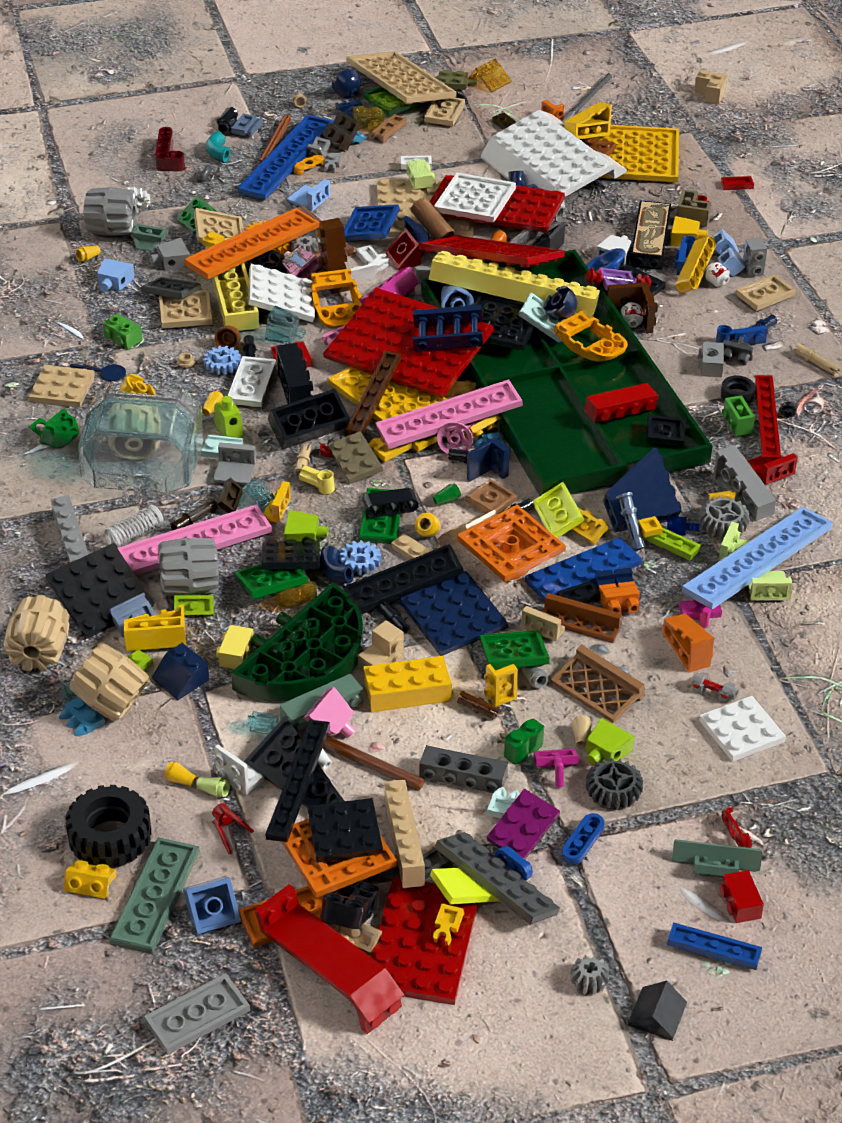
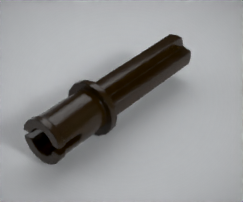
[170,499,218,530]

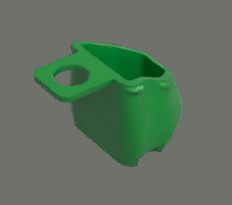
[30,409,79,448]

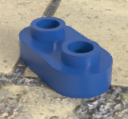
[495,846,533,880]

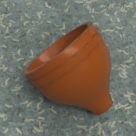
[215,325,241,350]

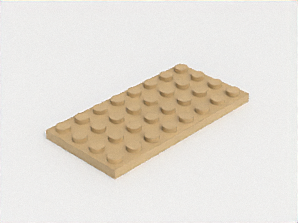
[346,51,456,104]

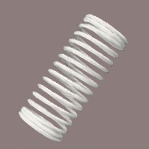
[104,505,164,548]

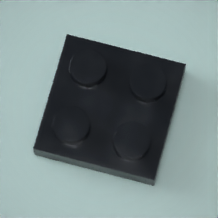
[647,415,684,447]

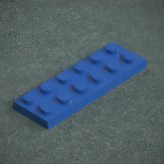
[525,537,642,603]

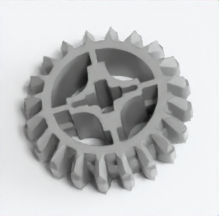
[698,496,750,538]

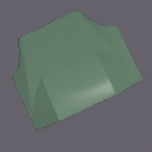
[131,224,167,251]

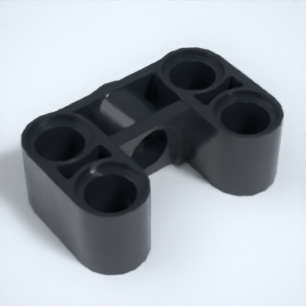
[320,881,380,929]

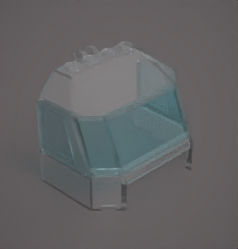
[78,381,203,504]

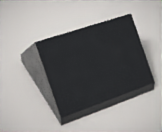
[531,222,565,249]
[628,980,687,1041]

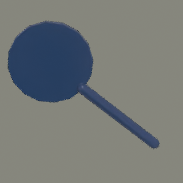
[70,364,126,381]

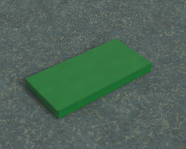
[359,488,401,544]

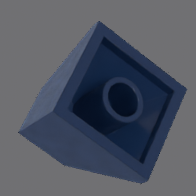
[404,216,430,257]

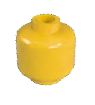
[414,512,441,538]

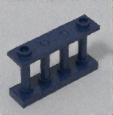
[413,305,484,352]

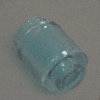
[246,711,278,734]

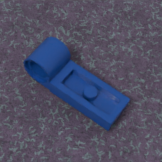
[674,236,696,275]
[715,325,768,345]

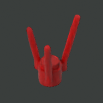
[212,803,254,854]

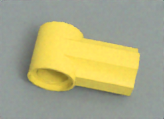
[299,465,335,494]

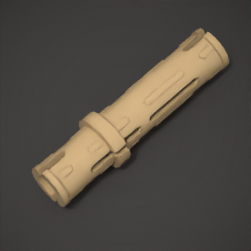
[793,343,841,377]

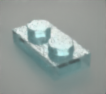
[243,478,275,508]

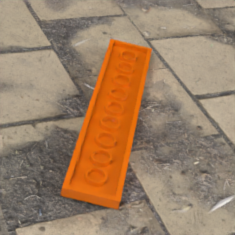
[184,208,320,280]

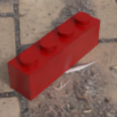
[584,383,658,423]

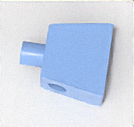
[97,258,134,292]

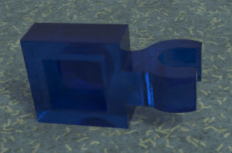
[667,515,700,536]

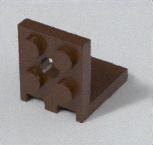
[607,282,658,334]

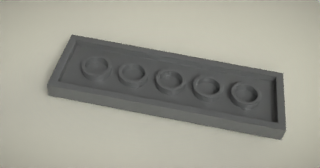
[434,832,560,925]

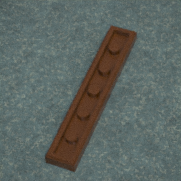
[345,351,402,435]

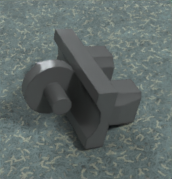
[723,337,753,365]

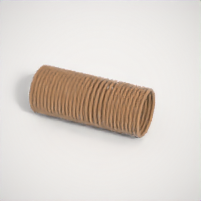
[411,197,454,240]

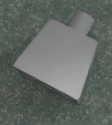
[150,238,190,271]

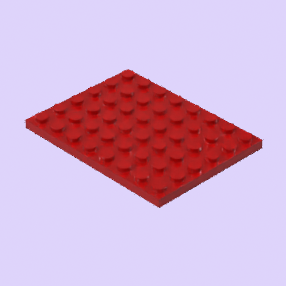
[323,287,494,399]

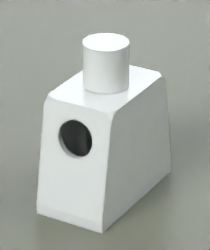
[596,235,632,267]

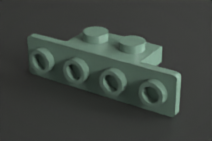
[672,839,762,878]

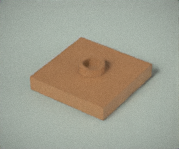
[465,479,518,515]

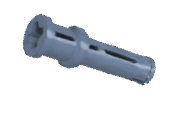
[616,492,645,551]

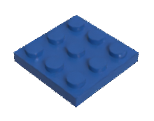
[344,204,400,241]

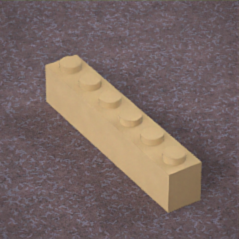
[384,780,425,888]

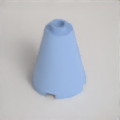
[441,284,475,308]

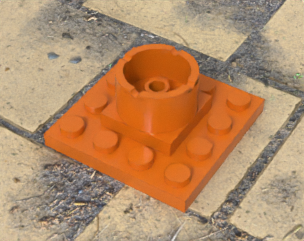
[457,505,566,582]
[282,819,397,898]

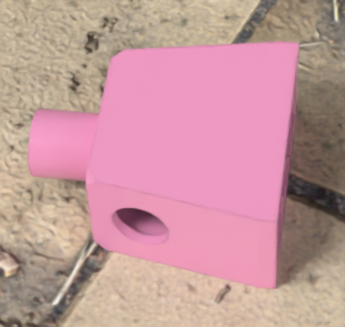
[303,687,355,738]

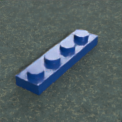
[667,922,762,970]

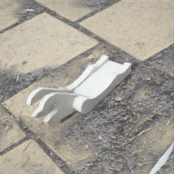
[350,254,389,282]

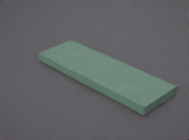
[109,837,200,954]

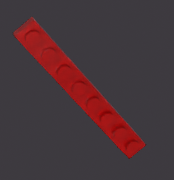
[755,375,781,463]

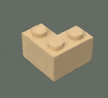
[695,70,728,105]
[358,620,404,673]

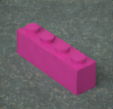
[359,266,419,304]

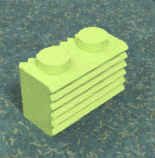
[406,159,435,190]

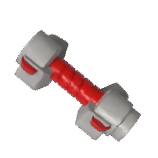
[691,672,738,703]

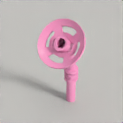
[437,419,482,454]

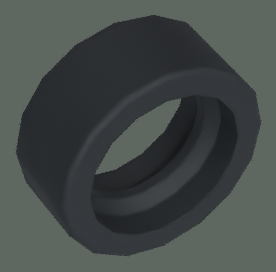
[721,375,755,404]

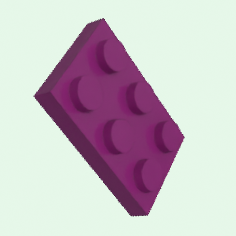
[487,788,560,859]

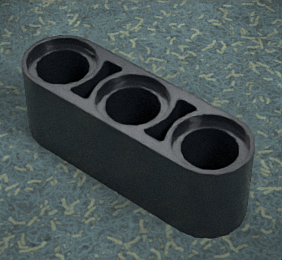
[362,488,419,518]

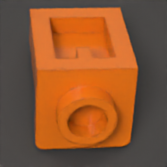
[541,100,564,119]

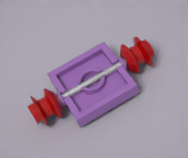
[586,268,651,291]

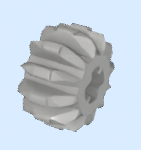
[291,236,319,254]
[570,954,609,995]

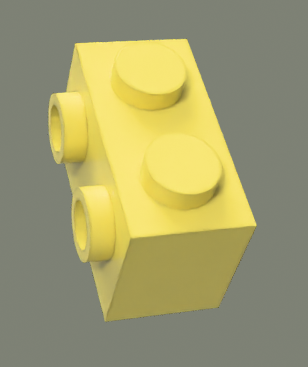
[216,625,254,669]

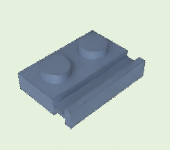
[231,113,263,137]
[108,593,155,636]

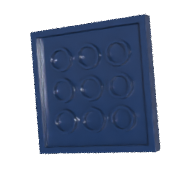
[400,571,508,656]

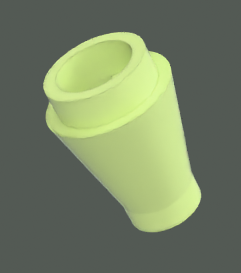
[197,777,230,798]

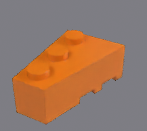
[662,613,714,672]

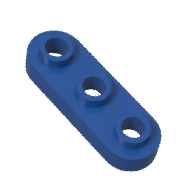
[562,813,604,865]

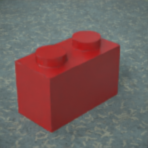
[719,870,764,923]

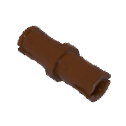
[457,691,500,719]

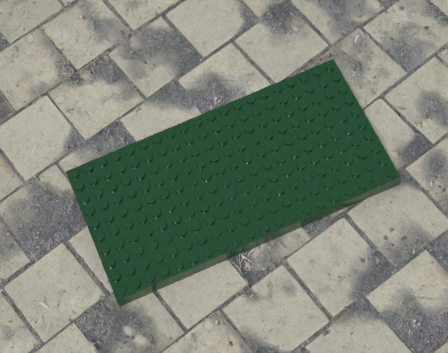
[421,249,713,496]

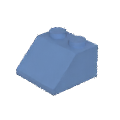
[183,876,241,934]

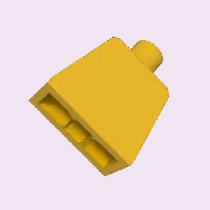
[670,216,708,247]

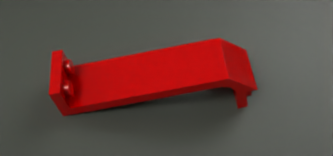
[255,884,404,1034]

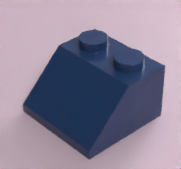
[152,643,209,700]

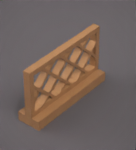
[551,644,645,723]

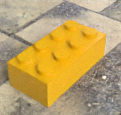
[364,656,452,712]

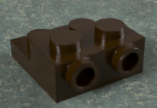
[322,110,361,151]

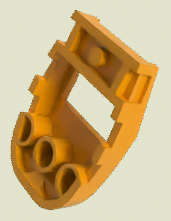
[311,269,362,328]
[554,311,628,361]

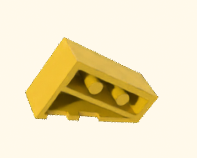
[564,102,612,139]
[124,604,186,651]

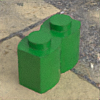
[504,718,544,765]

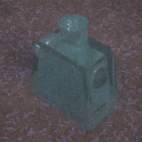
[265,305,306,344]

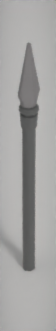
[562,73,612,123]

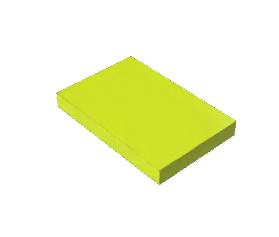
[533,482,585,538]
[430,868,500,904]

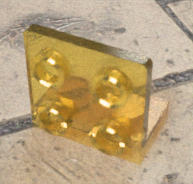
[469,58,512,92]

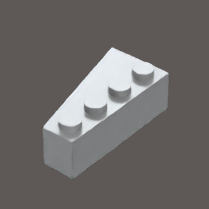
[713,444,776,521]

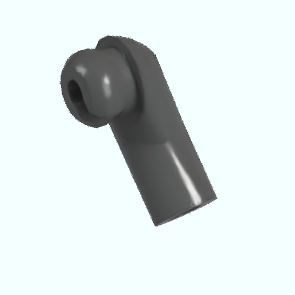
[196,165,212,182]

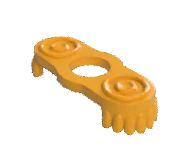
[293,155,324,175]

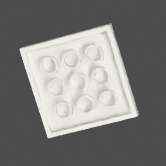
[434,173,516,222]
[248,264,315,322]

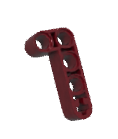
[155,127,185,171]

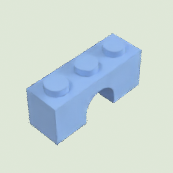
[713,229,746,277]

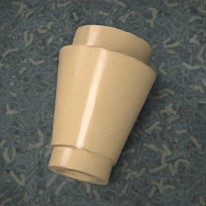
[571,715,592,748]

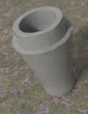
[521,666,548,688]

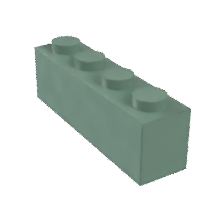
[280,674,363,732]

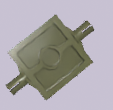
[435,70,477,90]

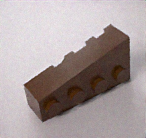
[318,218,350,294]

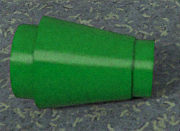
[432,483,461,506]

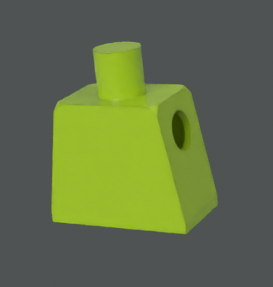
[214,396,244,438]
[284,510,329,541]
[586,718,635,766]

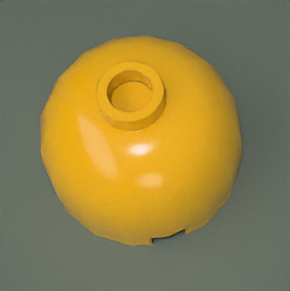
[119,374,156,402]

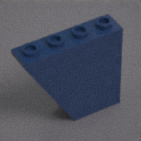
[603,448,682,533]

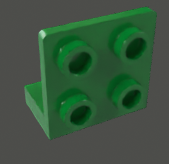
[177,195,217,234]

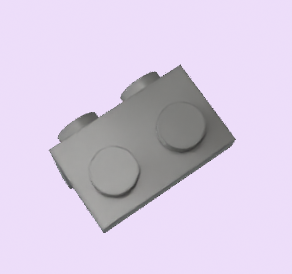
[214,442,256,486]

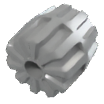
[83,187,139,236]
[158,538,219,596]

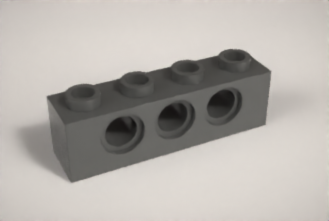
[419,745,508,793]

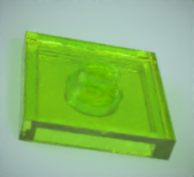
[369,91,410,110]

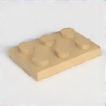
[424,98,465,127]
[736,274,796,311]

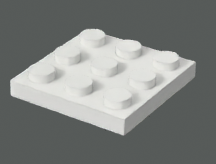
[699,696,786,762]

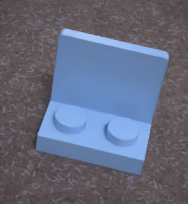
[287,179,330,211]

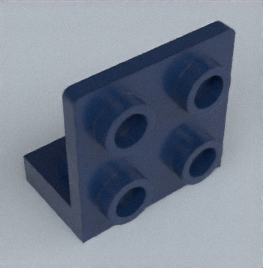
[467,438,510,482]

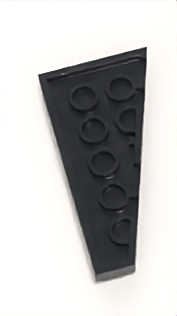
[244,715,344,808]

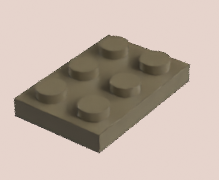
[328,431,383,484]

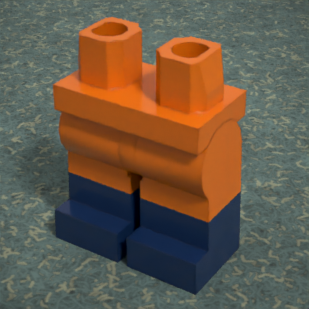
[594,567,640,614]

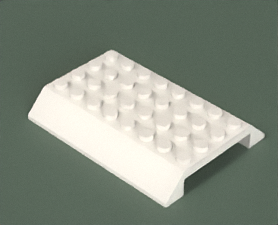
[481,110,627,208]

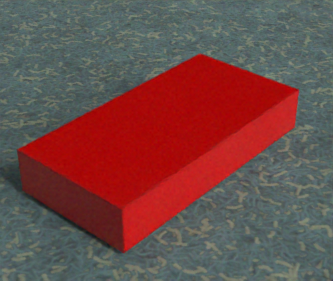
[721,176,754,190]

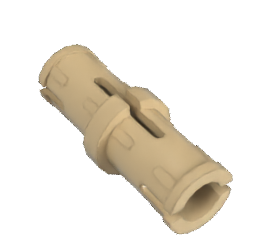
[294,444,312,477]

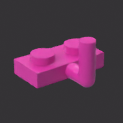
[679,600,722,628]
[533,748,578,787]

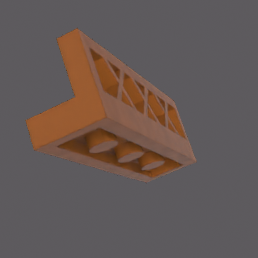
[542,593,622,643]

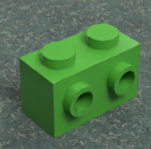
[103,313,142,350]
[722,395,755,436]

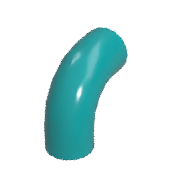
[206,131,231,162]

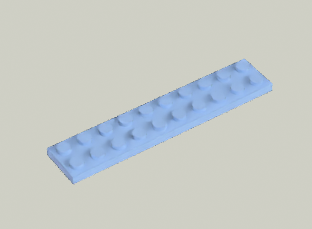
[682,507,833,609]

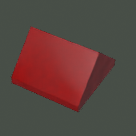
[385,228,421,270]

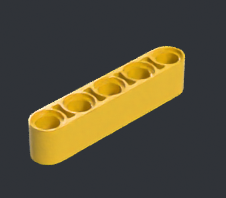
[676,236,716,294]

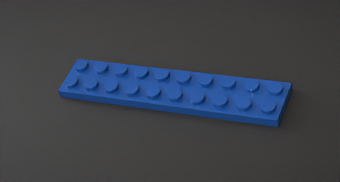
[237,114,334,200]

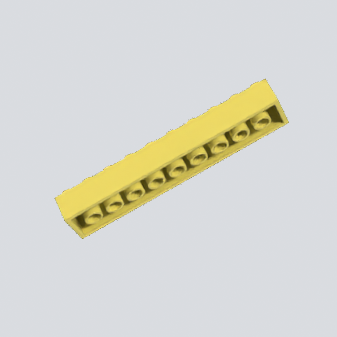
[428,251,600,318]

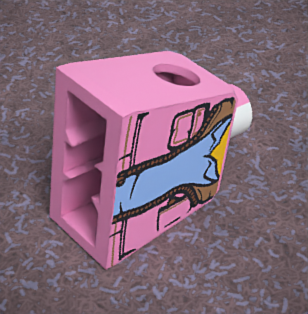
[282,248,321,279]

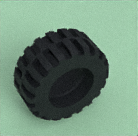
[65,785,152,868]

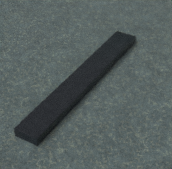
[265,720,330,842]

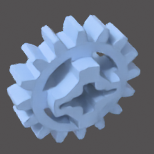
[204,346,241,375]
[340,540,381,575]

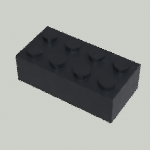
[276,343,313,404]
[267,389,350,450]

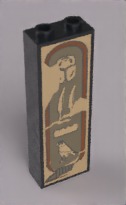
[630,200,671,270]

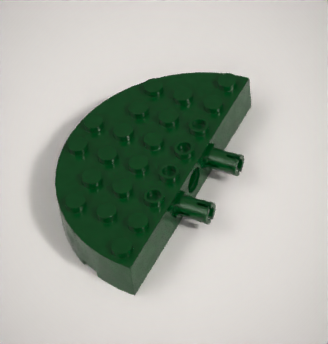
[231,583,363,702]

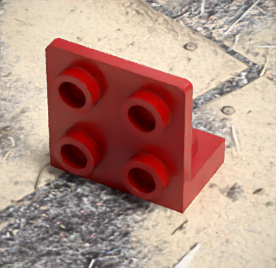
[747,453,798,485]

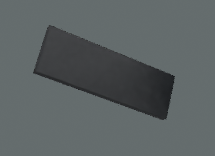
[343,544,464,614]

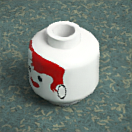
[705,262,730,287]
[621,302,643,327]

